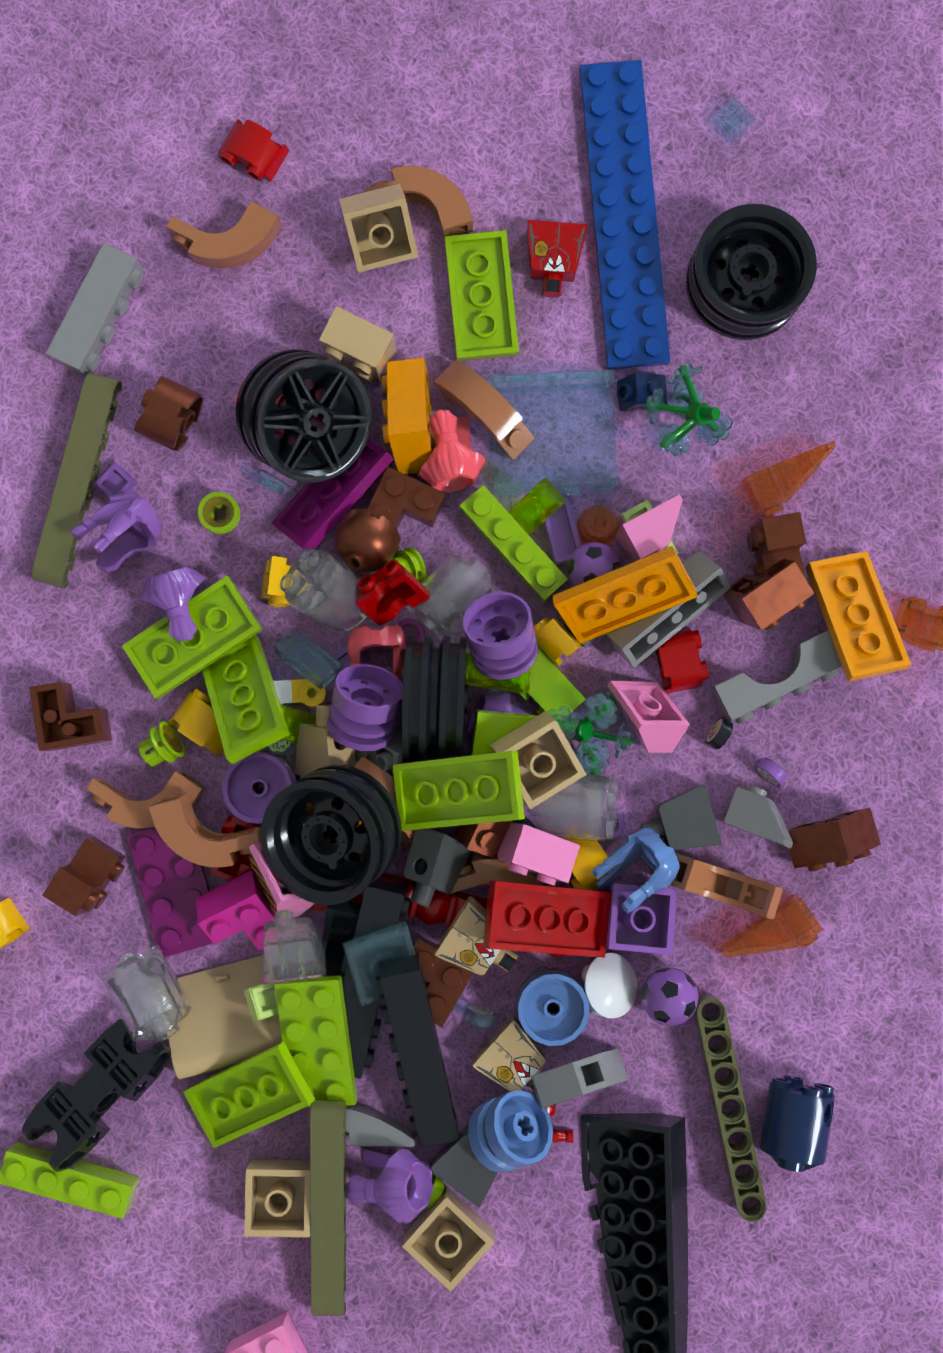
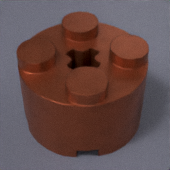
[134,376,203,452]

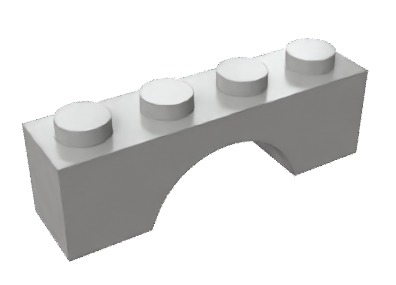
[710,630,842,724]

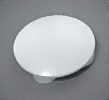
[582,953,637,1018]

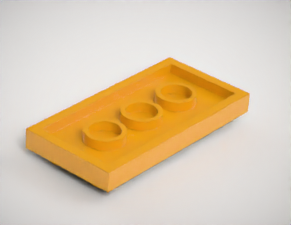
[552,546,698,644]
[806,551,911,682]

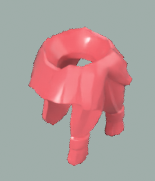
[417,410,486,493]
[347,624,406,681]

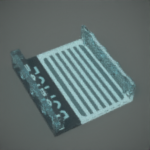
[488,370,620,498]

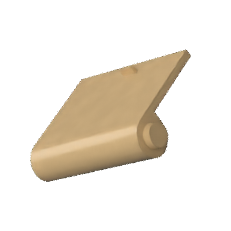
[159,953,282,1080]

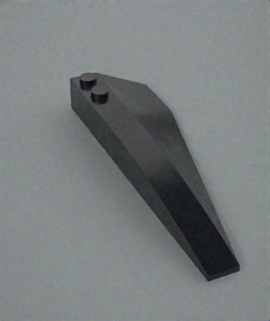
[581,1113,688,1353]

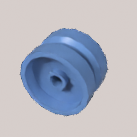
[517,968,589,1046]
[468,1090,553,1173]

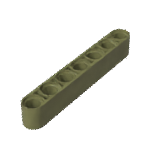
[32,373,122,588]
[694,994,767,1222]
[310,1100,346,1316]

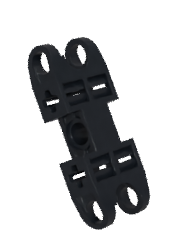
[22,1013,171,1172]

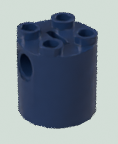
[760,1075,835,1172]

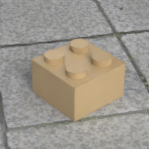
[339,183,419,273]
[319,306,397,384]
[490,711,587,809]
[244,1159,311,1237]
[402,1186,495,1292]

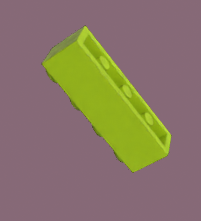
[460,485,568,604]
[512,647,586,721]
[0,1142,140,1219]

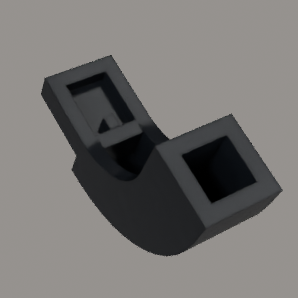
[312,901,361,985]

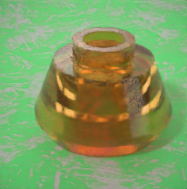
[577,505,619,545]

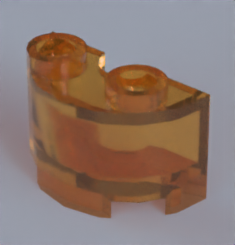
[895,597,943,652]

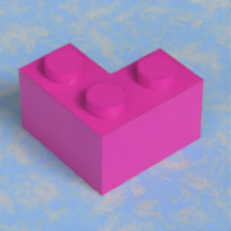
[196,870,287,950]

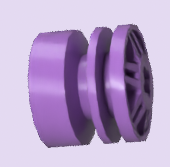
[463,591,538,680]
[327,664,403,751]

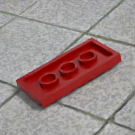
[483,880,611,958]

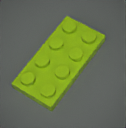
[445,230,519,361]
[122,575,263,699]
[202,635,290,764]
[393,750,525,831]
[274,975,358,1108]
[183,1041,315,1149]

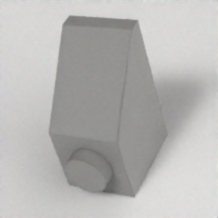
[723,785,793,849]

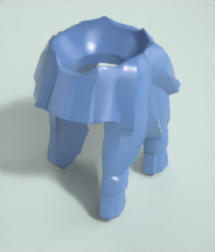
[593,828,680,914]

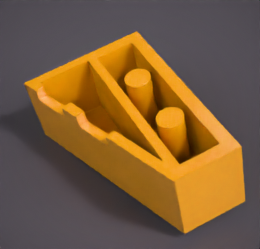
[382,357,434,475]

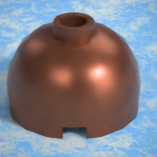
[335,509,401,572]

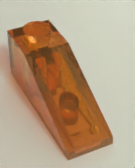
[741,441,836,517]
[717,895,823,957]

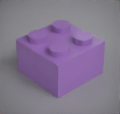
[605,883,677,955]

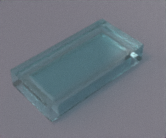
[275,629,343,689]

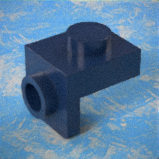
[617,373,668,411]

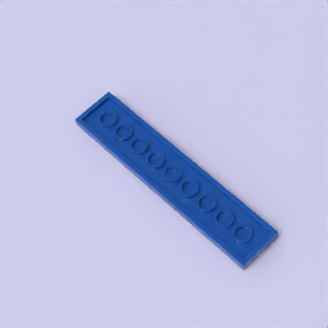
[580,60,670,370]

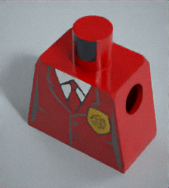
[526,220,587,298]

